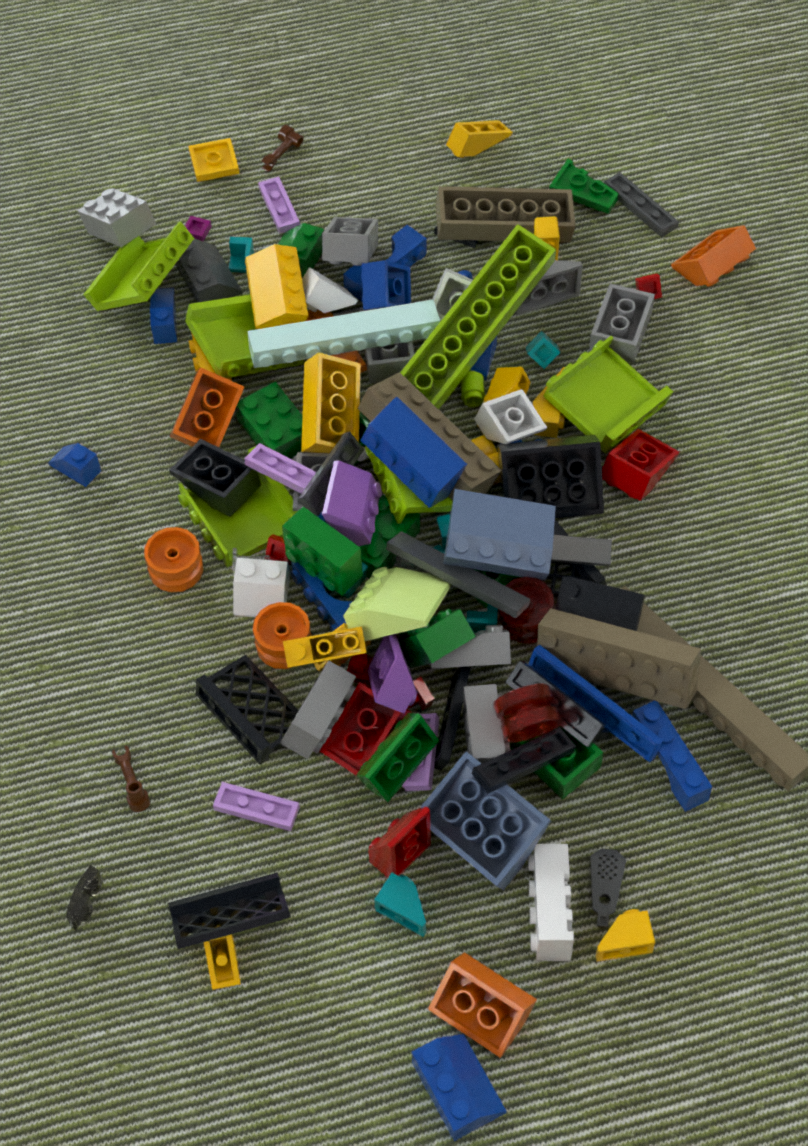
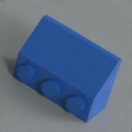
[411,1034,507,1141]

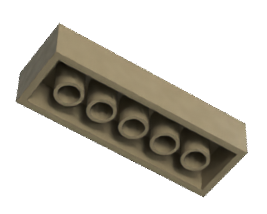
[436,186,576,242]
[358,372,502,501]
[537,608,701,709]

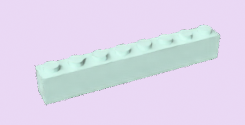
[248,300,440,368]

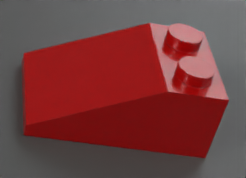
[602,429,679,501]
[319,682,412,775]
[368,806,431,878]

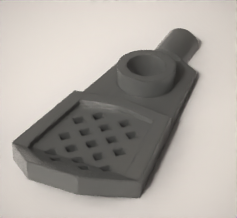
[590,848,627,928]

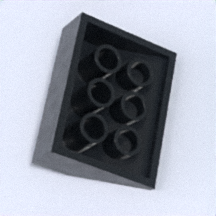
[498,435,604,518]

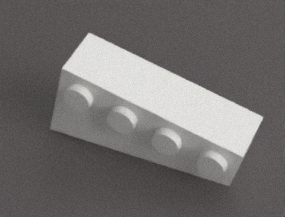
[528,844,574,961]

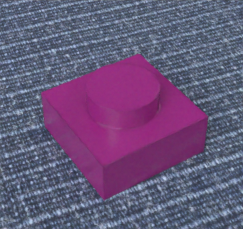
[185,215,212,241]

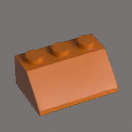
[671,225,756,287]
[169,367,244,447]
[428,952,537,1058]

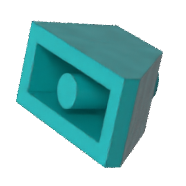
[374,873,426,937]

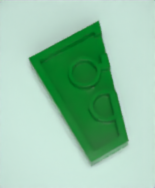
[549,158,619,214]

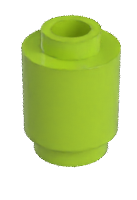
[460,371,485,407]

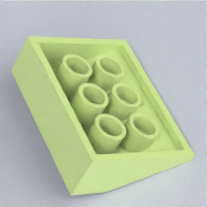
[343,567,452,641]

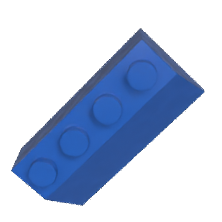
[361,397,467,508]

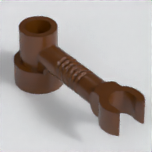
[261,124,304,172]
[112,745,150,812]

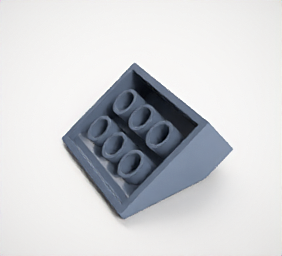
[443,489,556,581]
[420,751,551,891]

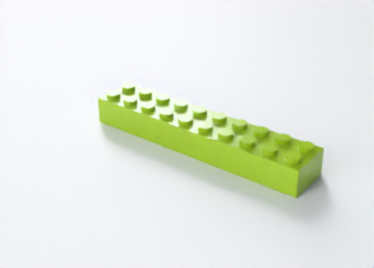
[400,224,556,409]

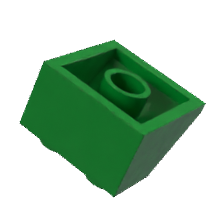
[278,223,324,277]

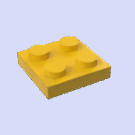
[188,138,240,182]

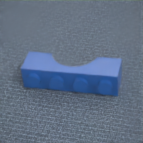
[343,225,427,302]
[290,562,353,632]
[632,701,712,812]

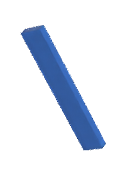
[528,645,664,763]

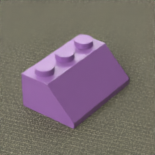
[322,460,382,546]
[367,634,417,714]

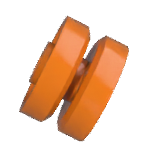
[144,527,203,593]
[253,602,312,669]

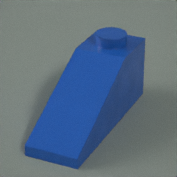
[150,287,177,344]

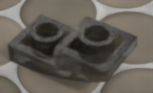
[66,865,103,930]

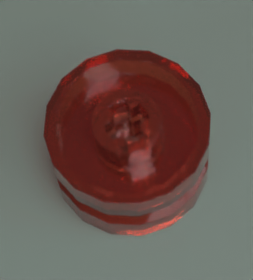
[498,577,555,644]
[493,683,562,743]

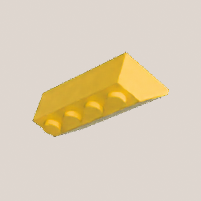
[245,244,308,329]
[301,352,361,453]

